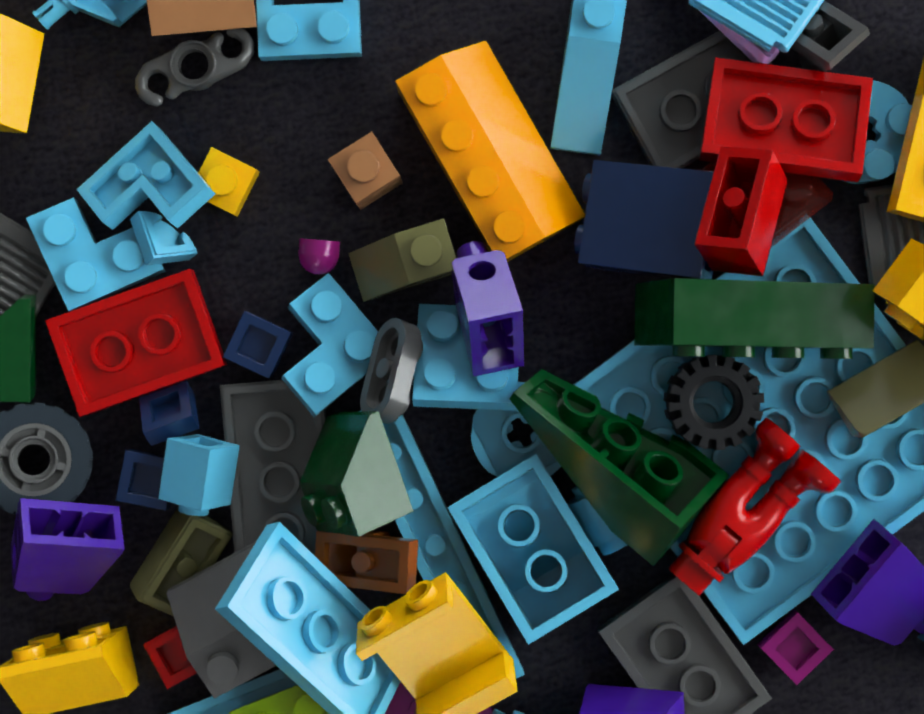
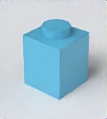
[158,434,240,516]

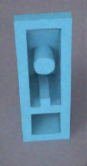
[550,0,627,156]

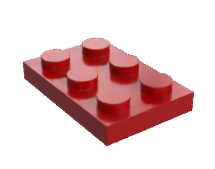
[699,57,873,183]
[45,269,228,417]

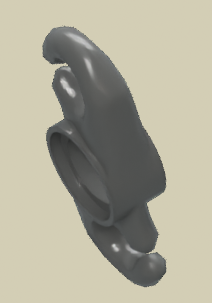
[135,28,254,107]

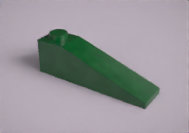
[510,369,729,566]

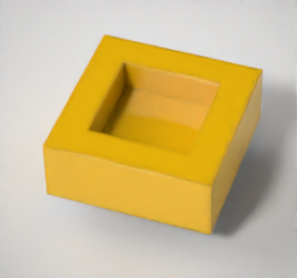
[199,147,260,217]

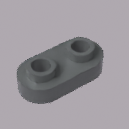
[360,318,423,424]

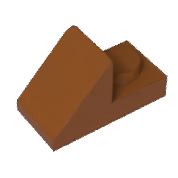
[315,531,418,595]

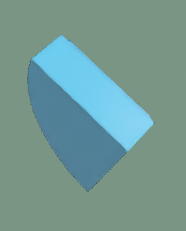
[130,211,197,265]

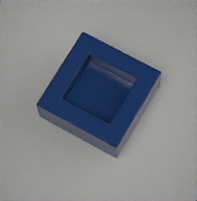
[223,311,293,379]
[139,380,199,446]
[115,449,171,511]

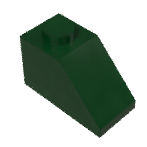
[0,294,36,402]

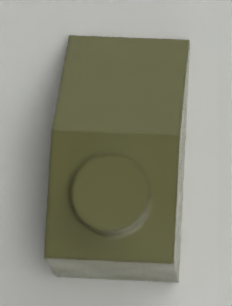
[348,218,456,302]

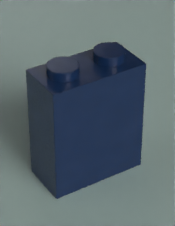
[574,160,714,279]

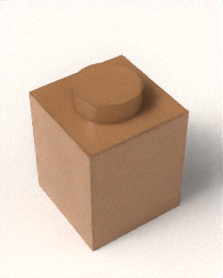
[328,131,403,210]

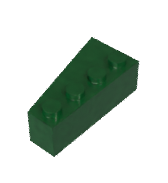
[634,278,875,359]

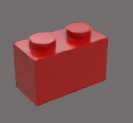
[694,146,788,276]

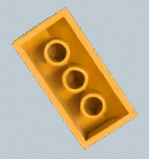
[395,41,585,262]

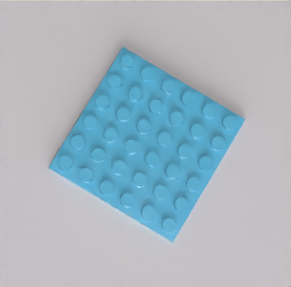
[573,212,924,645]

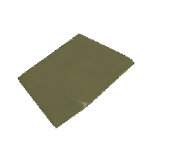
[826,340,924,438]
[130,507,233,616]

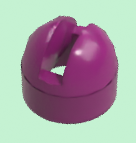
[298,238,340,275]

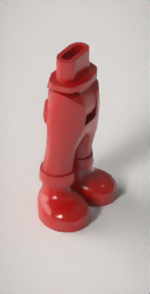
[668,418,841,596]

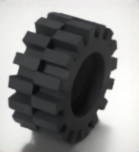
[663,355,764,450]

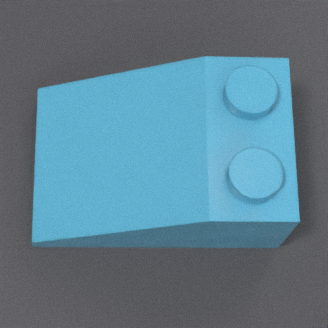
[447,454,619,645]

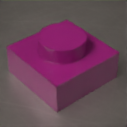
[757,609,834,685]

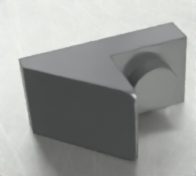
[791,1,870,72]

